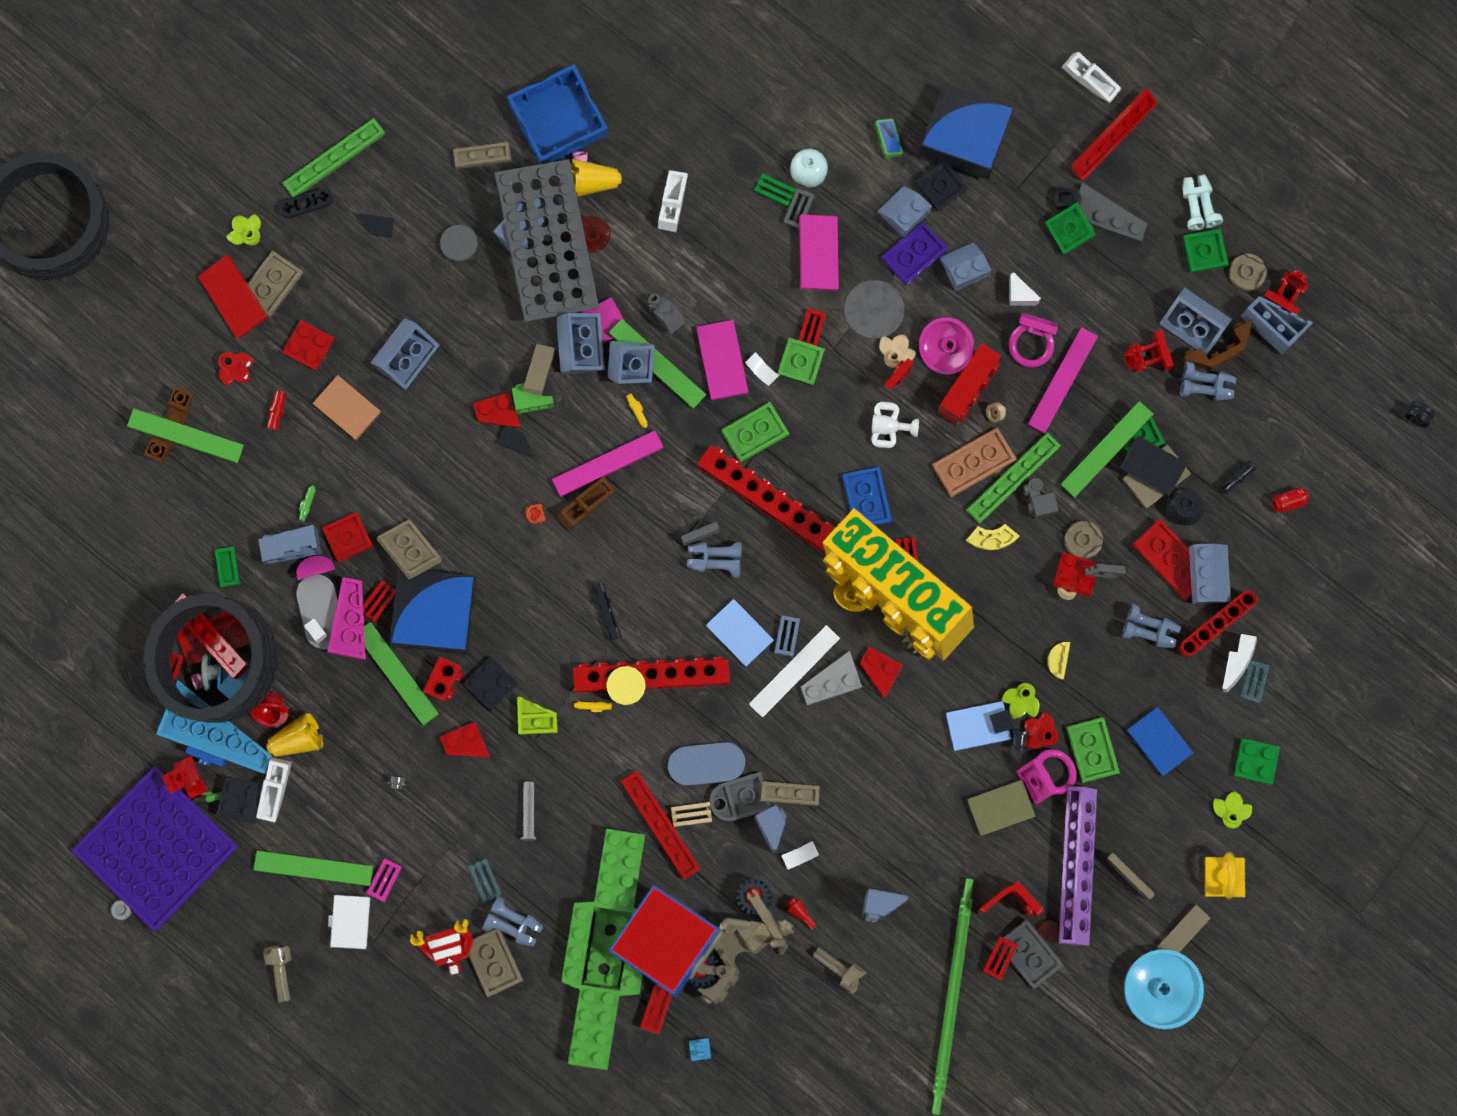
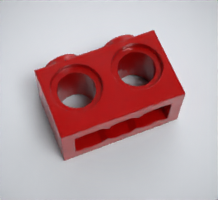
[423,657,463,703]

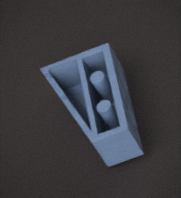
[1241,296,1313,355]
[258,525,322,565]

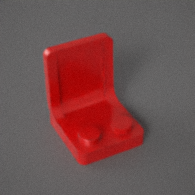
[977,881,1044,918]

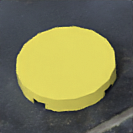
[607,666,645,706]

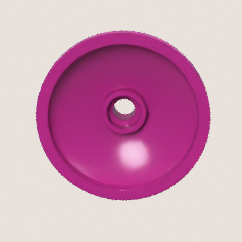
[919,317,975,374]

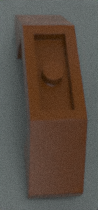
[1182,321,1252,371]
[144,386,194,463]

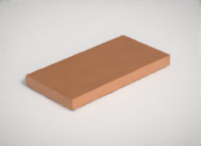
[932,427,1017,498]

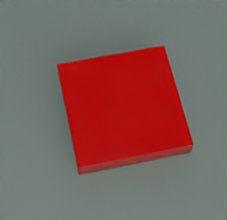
[322,512,373,563]

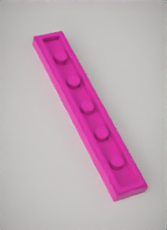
[1028,327,1098,434]
[552,431,664,497]

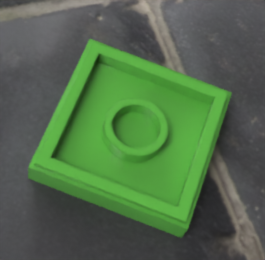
[777,338,825,385]

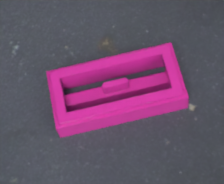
[367,858,402,902]

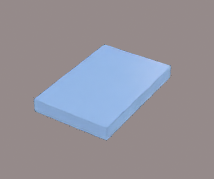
[706,599,774,667]
[946,701,1011,751]

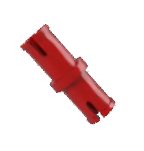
[266,391,287,431]

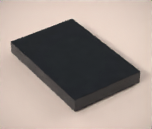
[1119,435,1187,497]

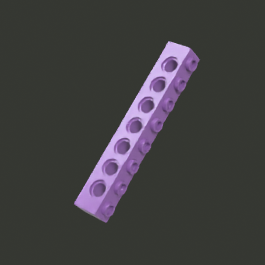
[1059,787,1097,946]

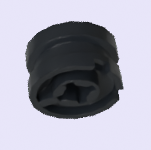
[1405,401,1436,428]

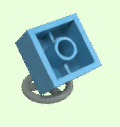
[201,653,251,699]

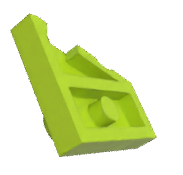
[517,697,558,735]

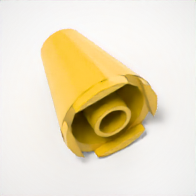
[570,159,621,197]
[266,713,323,757]

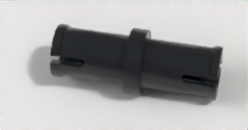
[1219,460,1256,494]

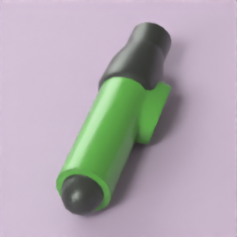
[192,792,222,805]

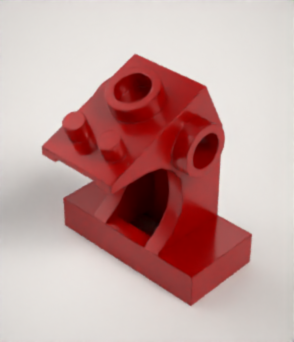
[1263,270,1308,314]
[1124,330,1174,372]
[162,756,208,800]

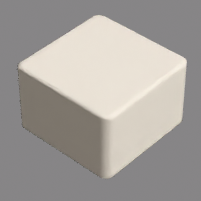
[304,618,328,644]

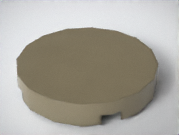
[1228,254,1267,291]
[1064,521,1103,559]

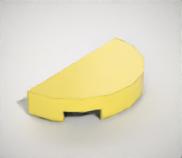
[1047,642,1070,680]

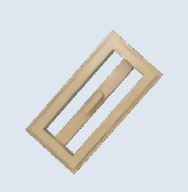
[671,802,712,827]

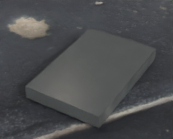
[996,919,1064,990]

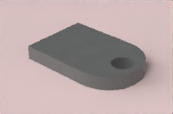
[710,772,771,822]

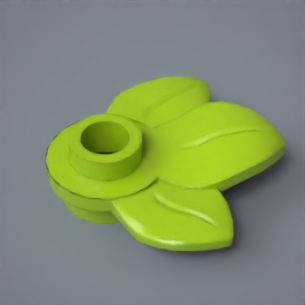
[226,214,261,246]
[1002,683,1039,719]
[1213,791,1252,829]

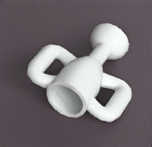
[871,402,919,448]

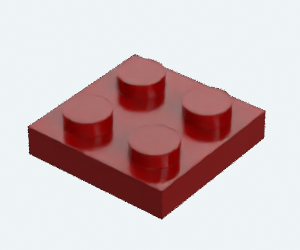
[282,320,335,371]
[1053,552,1098,597]

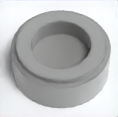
[111,900,132,920]

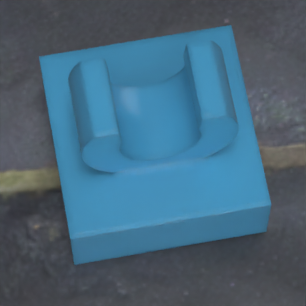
[689,1038,711,1061]

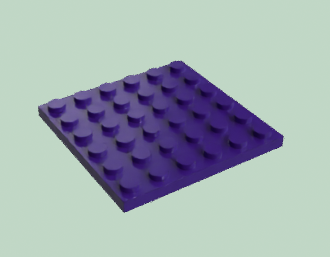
[72,766,239,932]

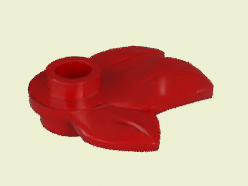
[218,352,254,386]
[1024,713,1059,749]

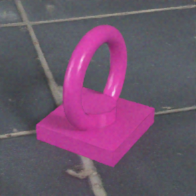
[1009,312,1058,368]
[1017,749,1076,805]

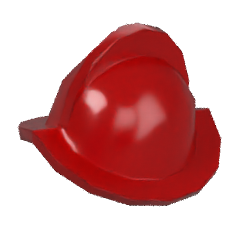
[250,692,289,728]

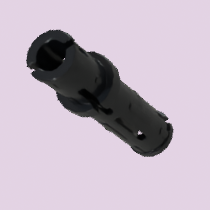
[592,582,622,641]

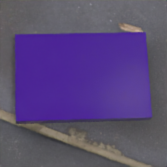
[881,221,948,286]

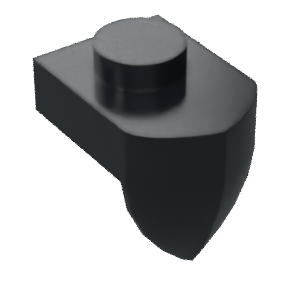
[1055,187,1082,209]

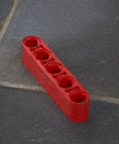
[1178,591,1257,658]

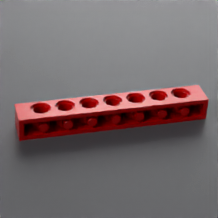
[697,445,835,553]
[574,657,730,693]

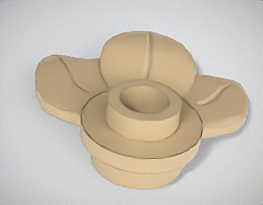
[879,335,916,368]

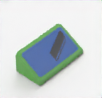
[875,119,903,159]

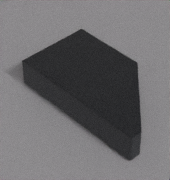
[359,214,395,238]
[498,426,533,457]

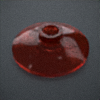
[581,216,611,253]

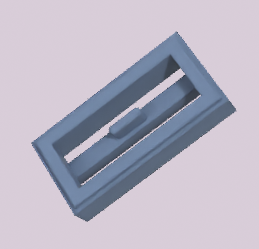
[774,615,800,657]

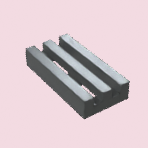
[783,188,814,230]
[681,522,719,547]
[1085,564,1126,579]

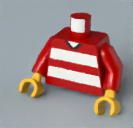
[410,919,474,975]

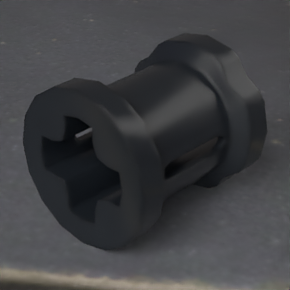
[1010,729,1030,751]

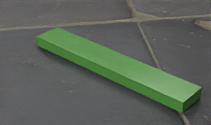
[283,118,385,198]
[609,319,706,409]
[1061,401,1153,498]
[127,408,244,464]
[966,432,1061,524]
[364,622,439,726]
[254,851,373,886]

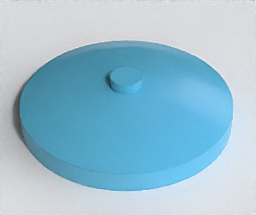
[1124,950,1204,1029]

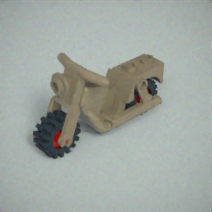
[689,879,794,1004]

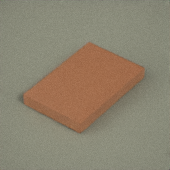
[313,375,381,440]

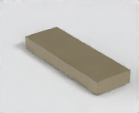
[453,142,511,169]
[523,344,555,395]
[760,781,820,806]
[1105,853,1154,901]
[1156,905,1210,953]

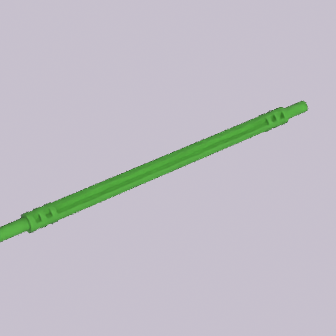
[932,879,973,1115]

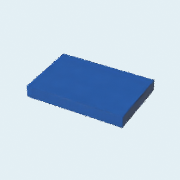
[842,466,892,526]
[1127,707,1193,777]

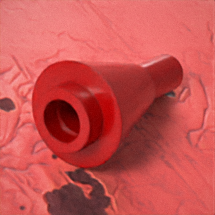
[785,897,817,930]

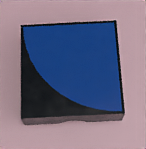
[918,82,1015,180]
[390,568,477,655]

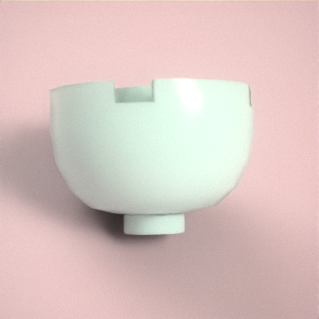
[790,149,828,188]

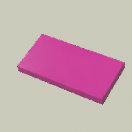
[799,215,839,291]
[696,320,748,401]

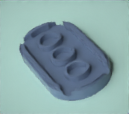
[668,742,745,786]

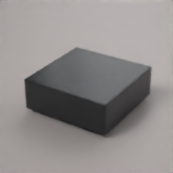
[989,710,1014,734]

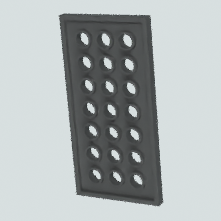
[494,159,599,322]

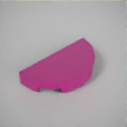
[297,556,335,580]

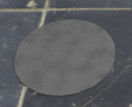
[844,280,904,339]

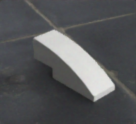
[1062,52,1121,103]
[658,170,688,232]
[1222,634,1257,693]
[256,757,292,822]

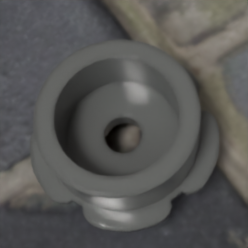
[387,776,406,789]

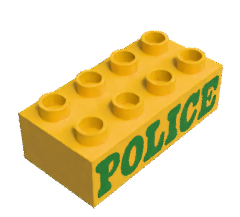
[823,509,974,661]

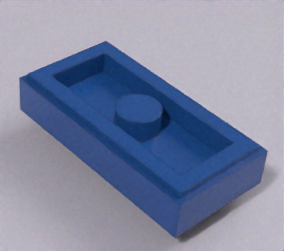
[185,746,227,769]

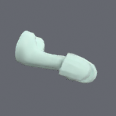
[1183,174,1223,230]

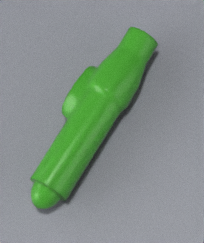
[299,485,316,522]

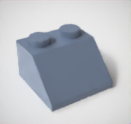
[877,186,932,238]
[940,242,991,291]
[608,340,655,384]
[755,805,787,854]

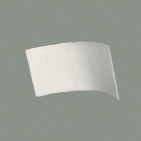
[745,352,779,386]
[781,841,819,869]

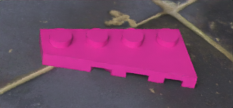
[327,577,366,660]

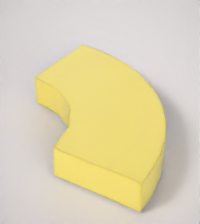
[965,524,1019,550]

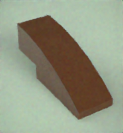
[557,477,616,532]

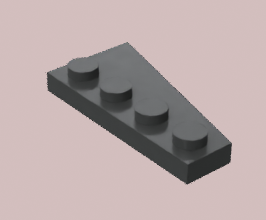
[1079,183,1147,243]

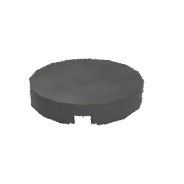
[440,224,478,262]

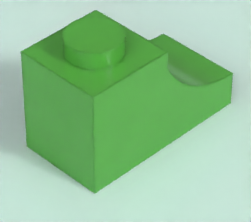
[512,383,554,414]

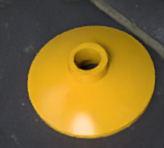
[834,581,867,612]

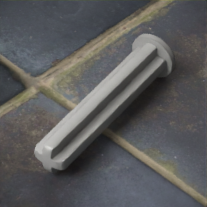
[521,782,536,841]

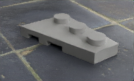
[801,651,862,706]

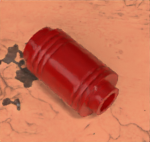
[1272,487,1309,514]

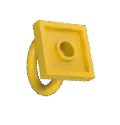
[1205,852,1245,899]

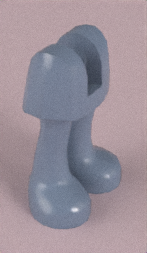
[1180,361,1237,401]
[686,542,742,578]
[1122,603,1181,648]
[482,896,543,947]

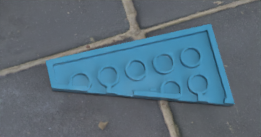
[156,680,273,775]

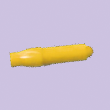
[626,394,648,428]
[574,702,612,712]

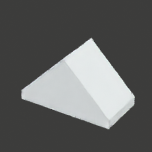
[1009,272,1041,306]

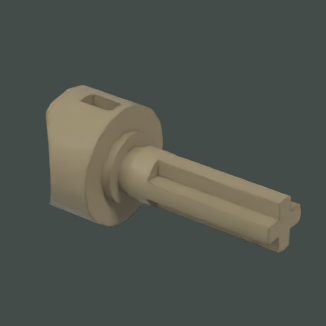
[264,945,291,1002]
[813,947,867,994]

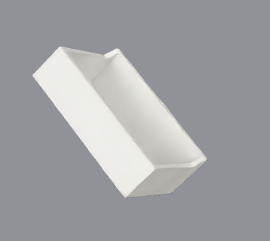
[328,895,370,949]

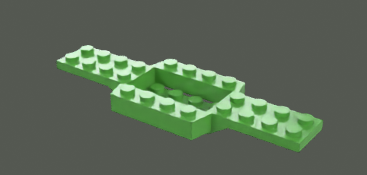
[562,829,645,1070]

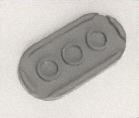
[297,574,338,650]

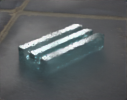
[1241,661,1270,703]
[468,859,502,903]

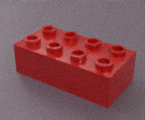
[937,343,1001,425]

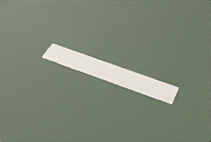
[749,625,840,717]

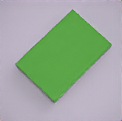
[721,402,789,463]
[1066,717,1120,783]

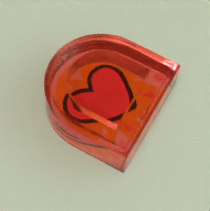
[525,502,547,524]
[1038,920,1060,943]

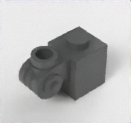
[647,294,685,334]
[1023,478,1059,520]

